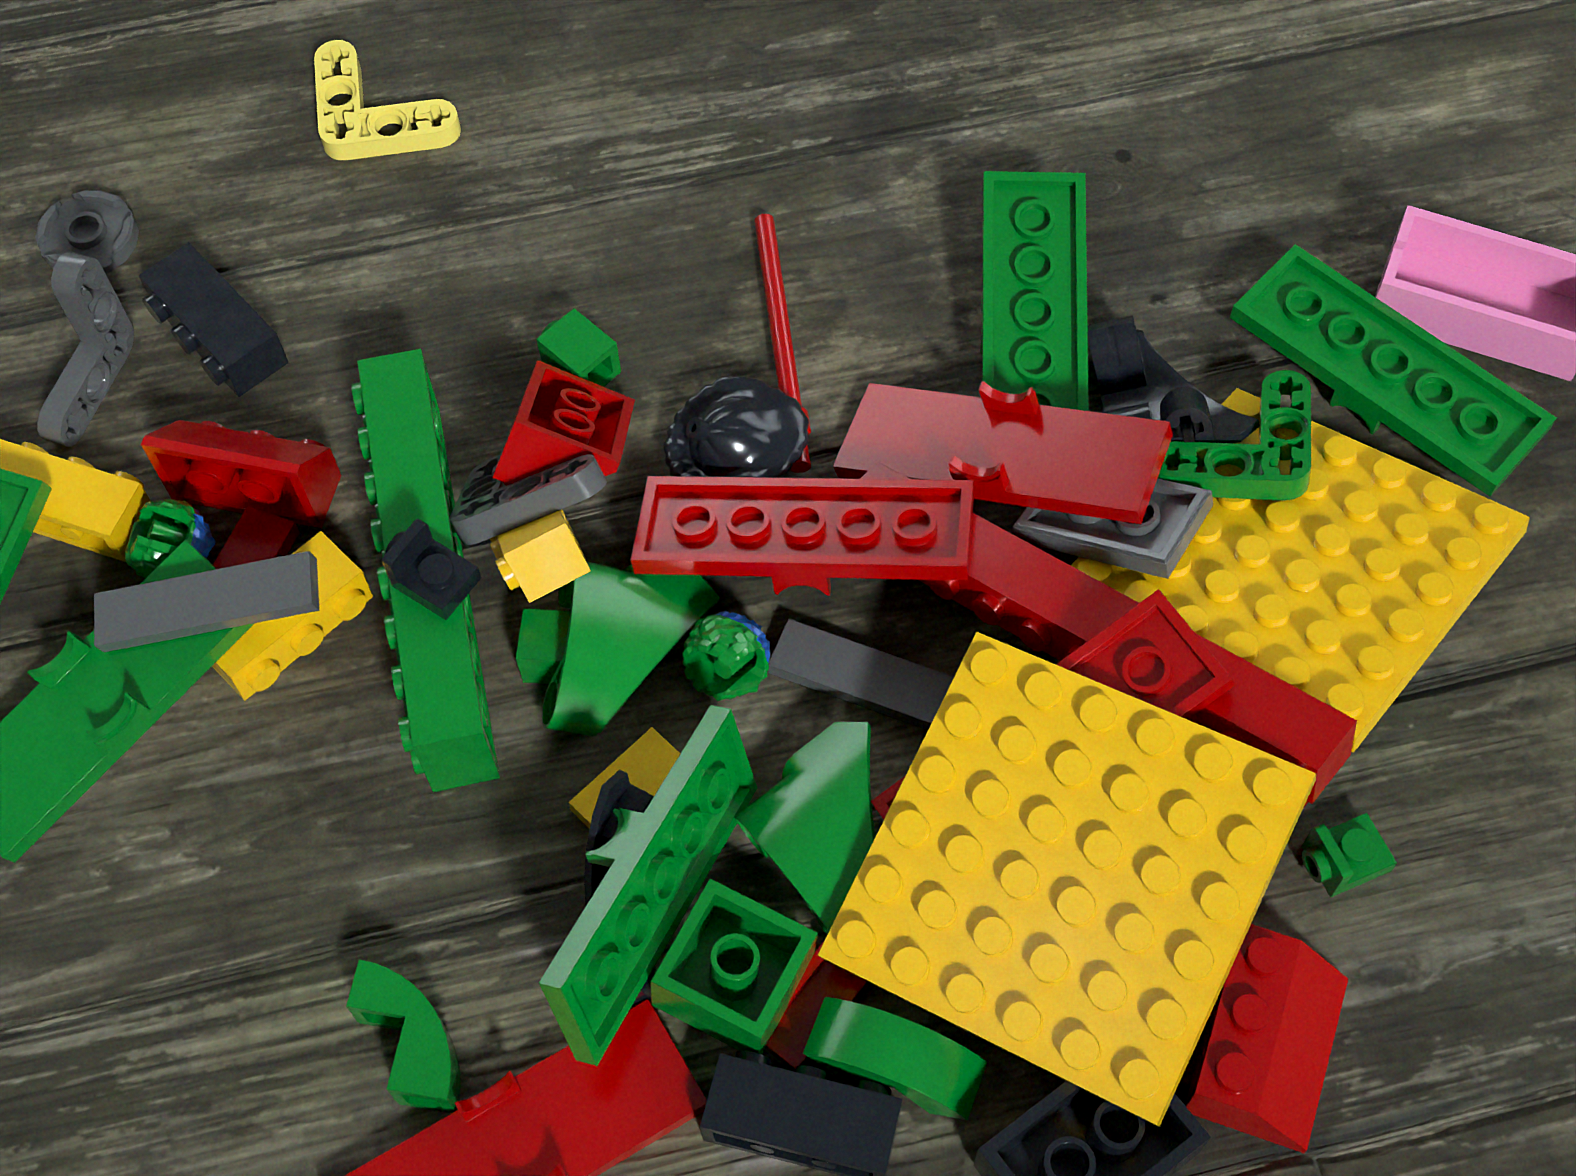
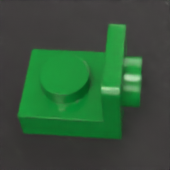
[1301,813,1397,898]

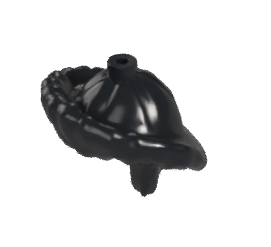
[664,376,809,478]

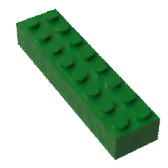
[351,349,500,792]

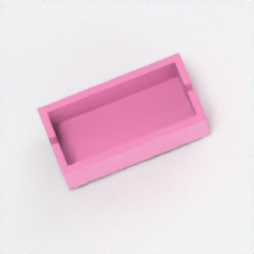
[1375,205,1576,381]

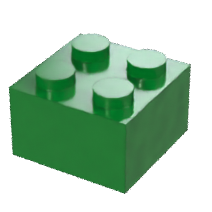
[651,879,818,1055]

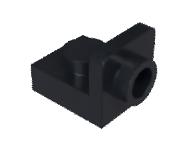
[382,519,482,620]

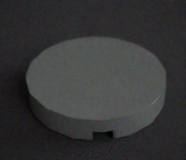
[35,191,139,274]

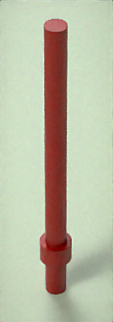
[754,214,811,473]

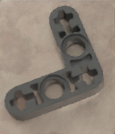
[37,251,134,447]
[450,454,607,545]

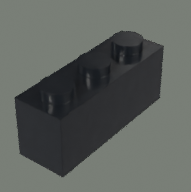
[138,242,289,397]
[700,1050,902,1176]

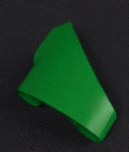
[542,562,720,737]
[734,722,875,935]

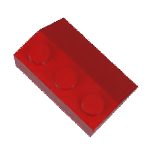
[492,360,635,486]
[141,420,341,528]
[1185,924,1348,1154]

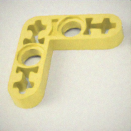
[314,40,461,160]

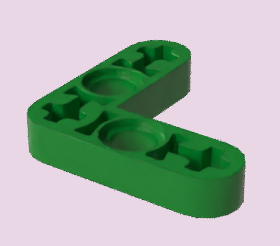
[1158,370,1311,500]

